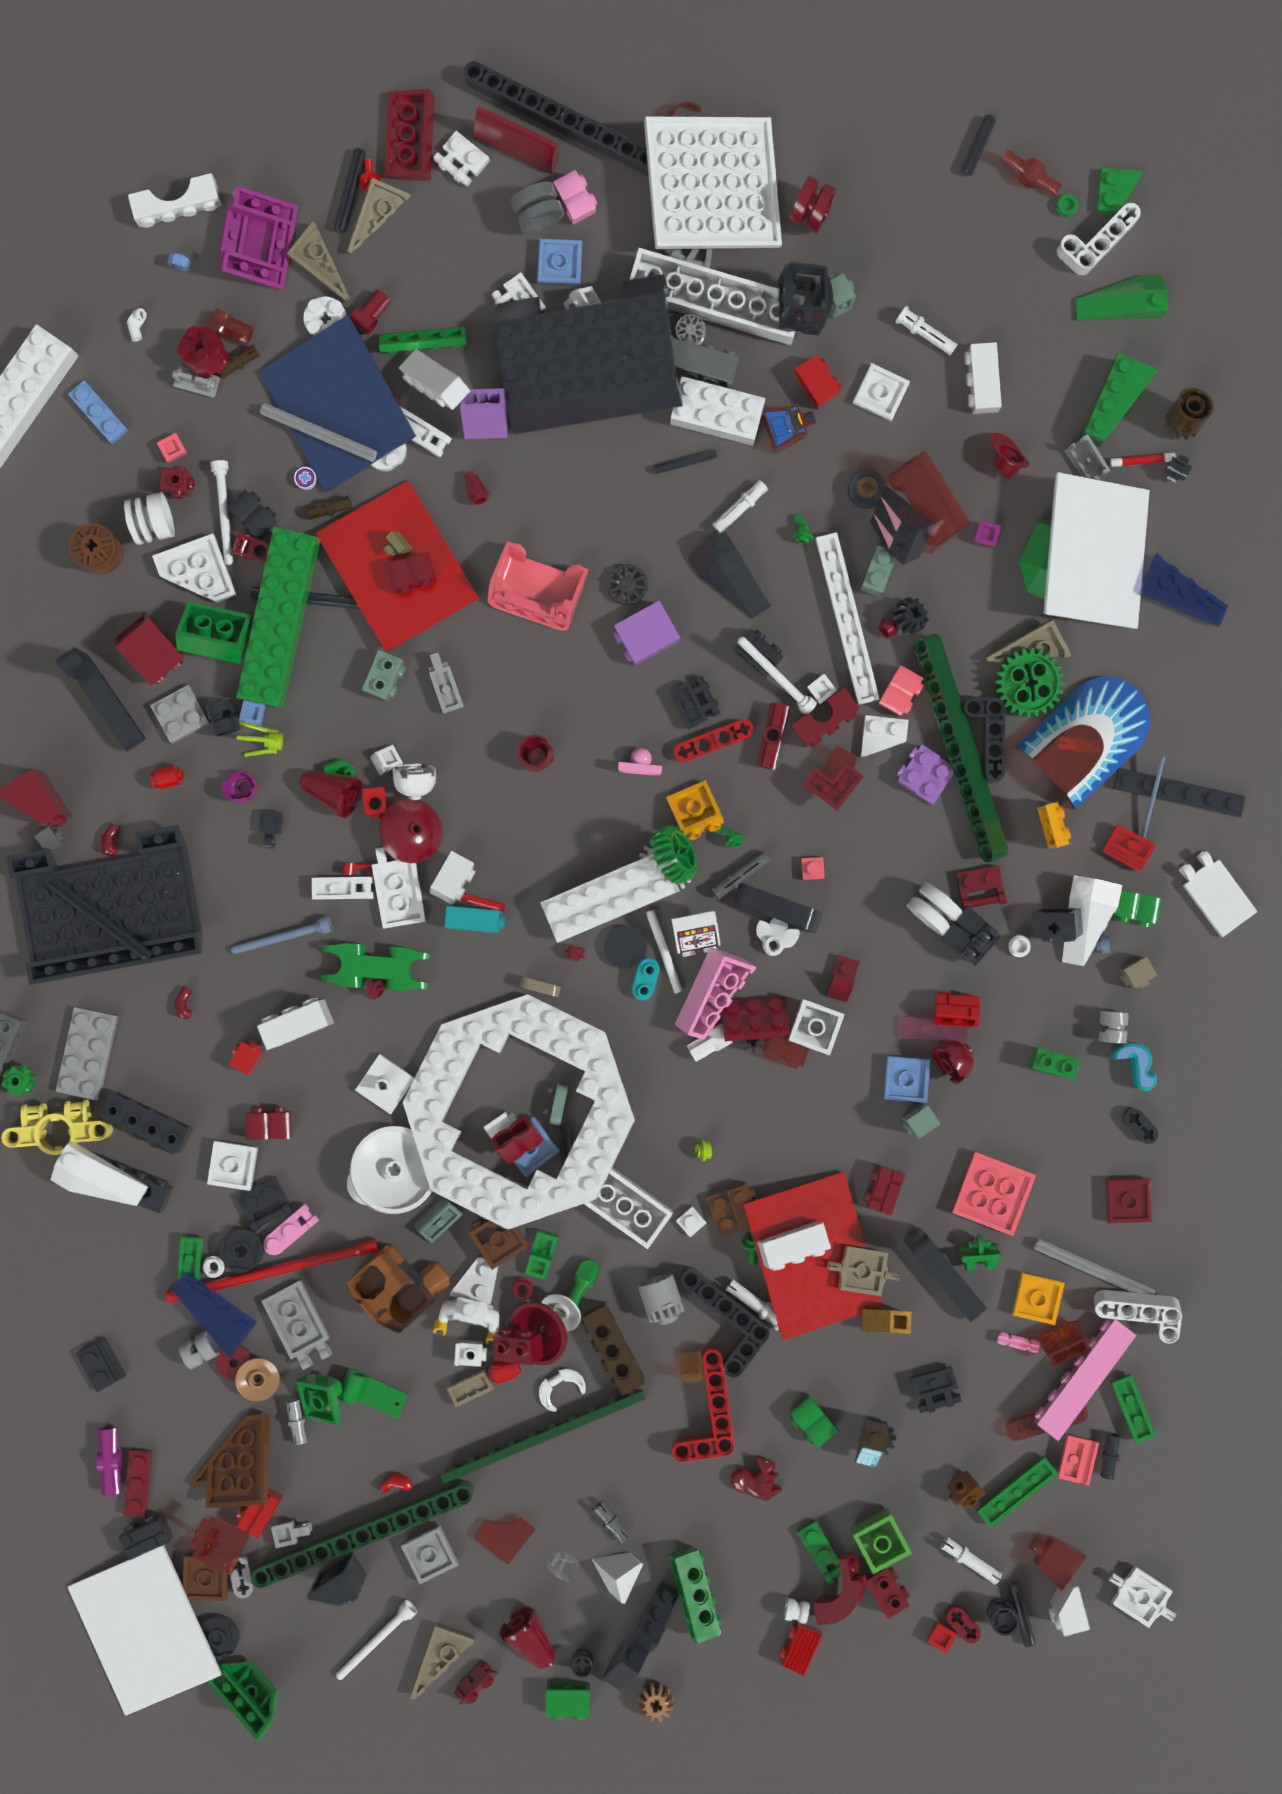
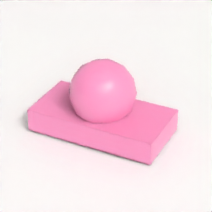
[618,748,662,776]

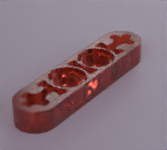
[1004,1406,1088,1441]

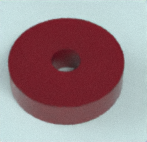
[216,1344,252,1381]

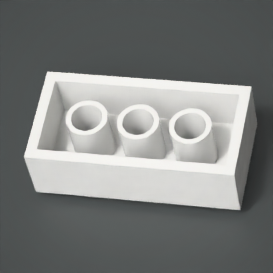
[670,377,765,446]
[584,1167,673,1249]

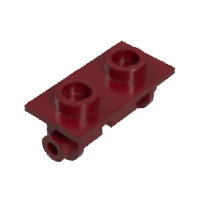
[454,1661,498,1705]

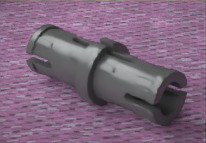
[592,1501,630,1544]

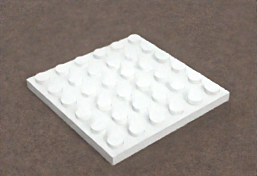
[644,117,782,249]

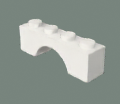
[128,173,222,227]

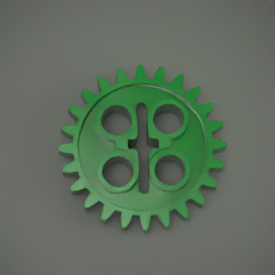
[994,647,1065,718]

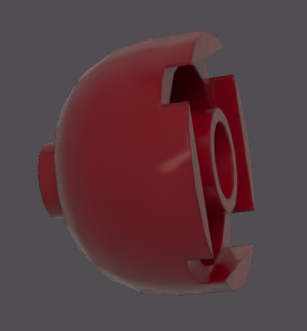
[932,1040,974,1084]

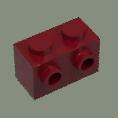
[493,1327,543,1366]
[866,1566,910,1619]

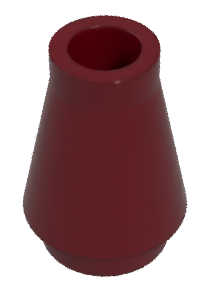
[464,471,489,505]

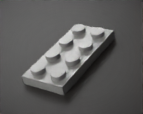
[56,1007,118,1101]

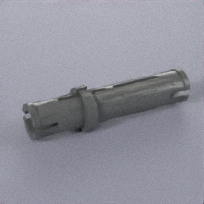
[711,850,771,900]

